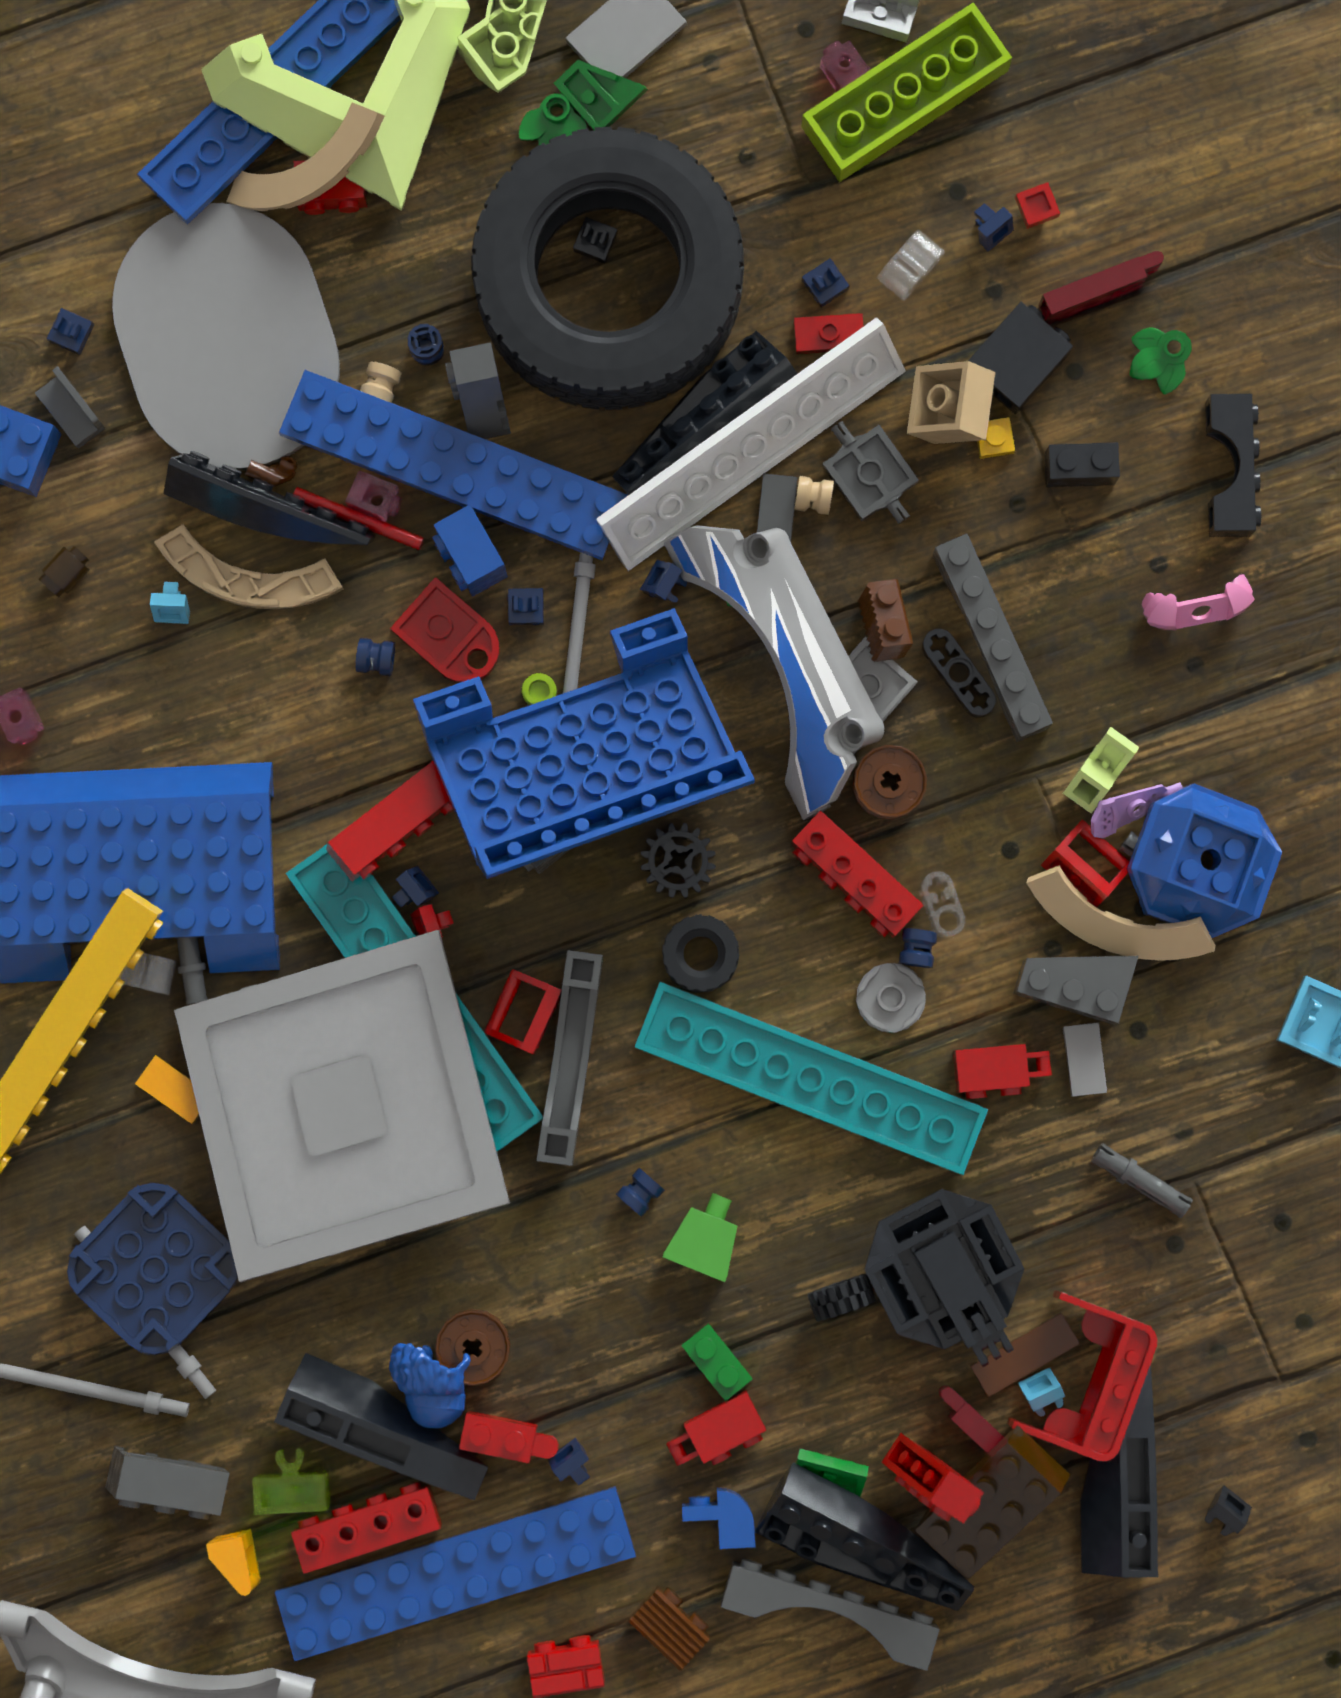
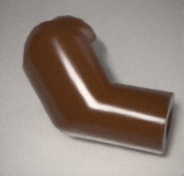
[245,456,297,487]

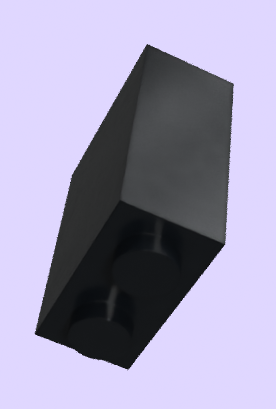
[968,302,1073,415]

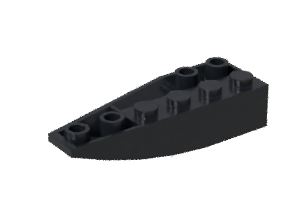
[612,330,798,495]
[163,451,375,545]
[274,1353,489,1500]
[1080,1364,1158,1577]
[755,1462,974,1611]

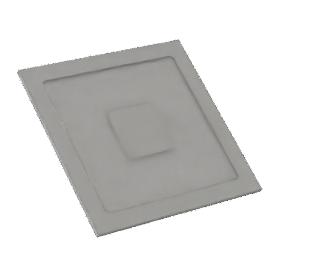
[174,930,510,1282]

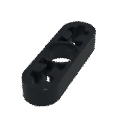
[922,629,996,718]

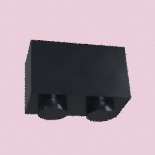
[1044,442,1120,487]

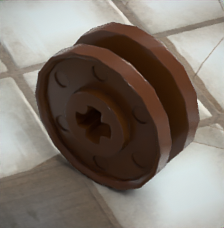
[852,745,927,820]
[435,1309,511,1386]

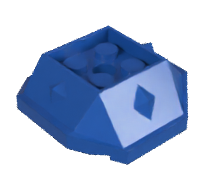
[1127,783,1282,938]

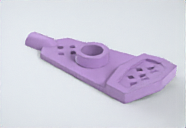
[1091,782,1183,838]

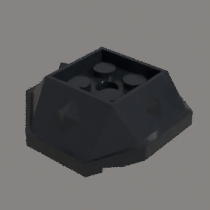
[864,1189,1024,1349]

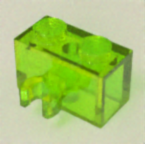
[253,1448,330,1515]

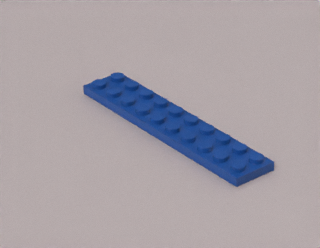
[137,0,401,225]
[279,370,628,560]
[275,1486,636,1661]

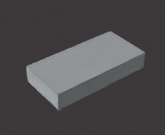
[1063,1023,1107,1097]

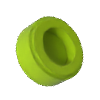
[522,673,557,705]

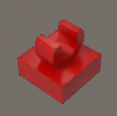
[1015,182,1060,229]
[410,904,454,938]

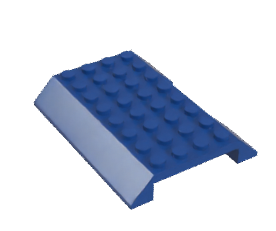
[413,608,755,879]
[0,762,280,984]

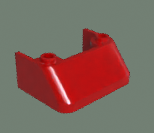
[1007,1290,1158,1461]

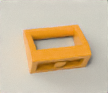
[206,1529,261,1596]

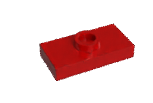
[794,313,863,354]

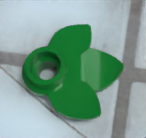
[519,93,587,145]
[1129,328,1192,395]

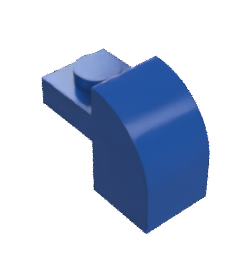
[682,1488,755,1549]

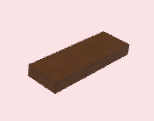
[970,1312,1080,1397]

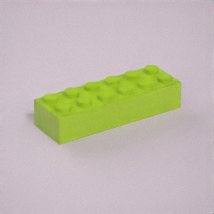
[801,2,1012,182]

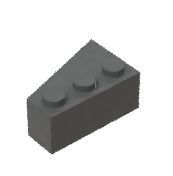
[445,342,511,439]
[1013,956,1139,1025]
[105,1446,229,1520]

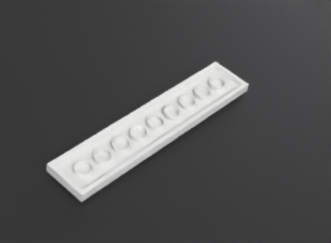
[596,317,906,571]

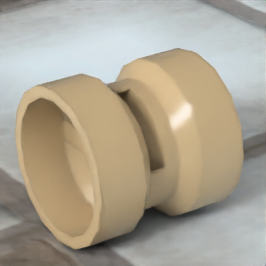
[360,362,402,403]
[794,476,834,515]

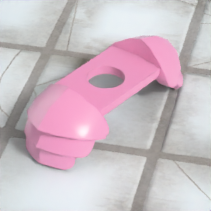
[1141,574,1255,630]

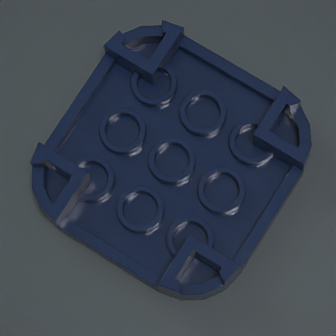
[67,1183,238,1356]

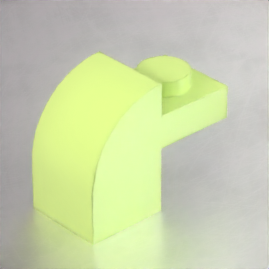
[1063,727,1139,814]

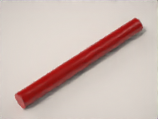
[293,487,425,551]

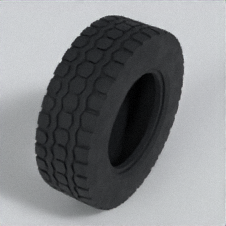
[471,127,744,410]

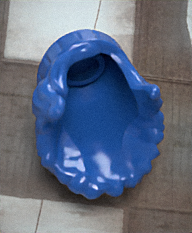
[389,1343,471,1428]

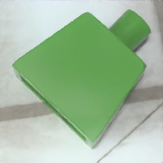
[662,1193,737,1282]

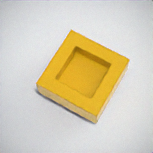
[977,417,1015,459]

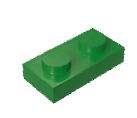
[681,1323,753,1401]
[795,1448,869,1497]

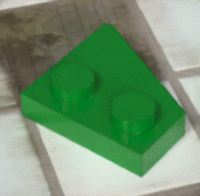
[554,60,648,131]

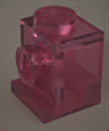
[820,40,871,92]
[345,470,402,522]
[0,687,45,745]

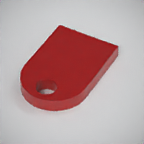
[390,577,500,683]

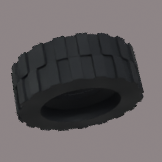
[662,914,739,993]

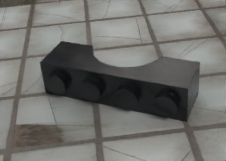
[1205,394,1261,537]

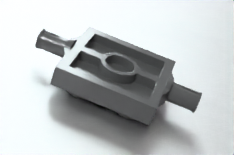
[822,421,919,525]

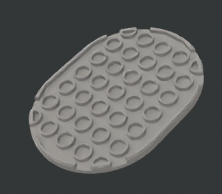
[112,203,340,471]

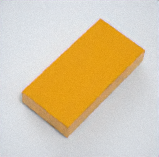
[135,1055,199,1124]

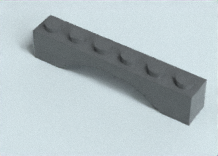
[933,534,1053,742]
[537,950,603,1166]
[721,1558,940,1671]

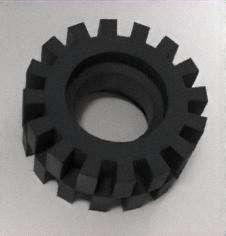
[807,1274,877,1321]

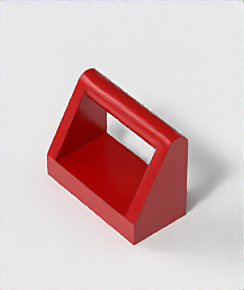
[1041,819,1130,908]
[484,969,562,1056]

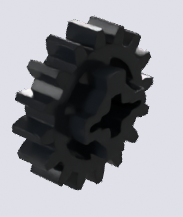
[641,823,716,899]

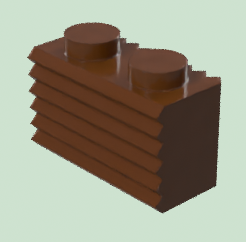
[857,579,913,662]
[628,1586,710,1671]

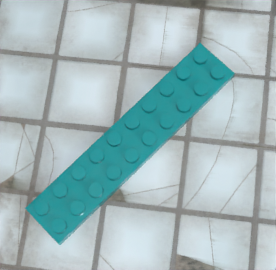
[285,844,543,1152]
[635,982,988,1175]

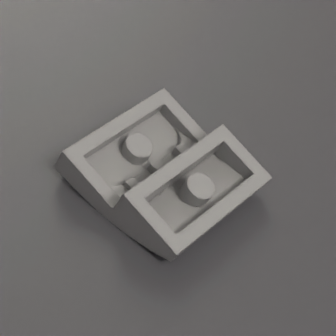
[842,0,920,43]

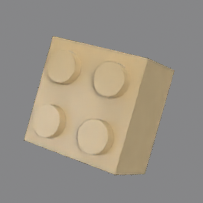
[907,361,995,444]

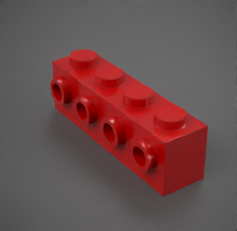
[326,761,454,882]
[791,810,924,938]
[881,1433,984,1524]
[291,1481,442,1574]

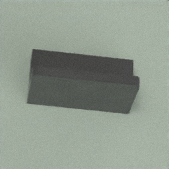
[35,366,106,449]

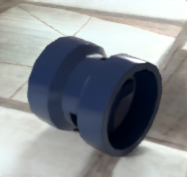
[407,324,444,366]
[355,638,395,676]
[898,928,938,968]
[616,1168,665,1217]

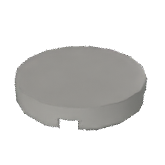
[856,963,926,1033]

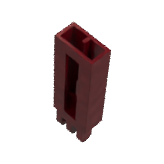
[1038,251,1164,325]
[938,1385,1004,1453]

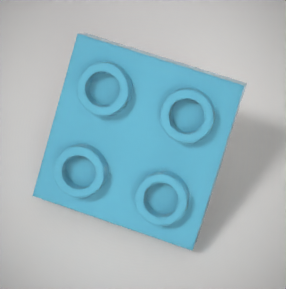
[1276,976,1341,1069]

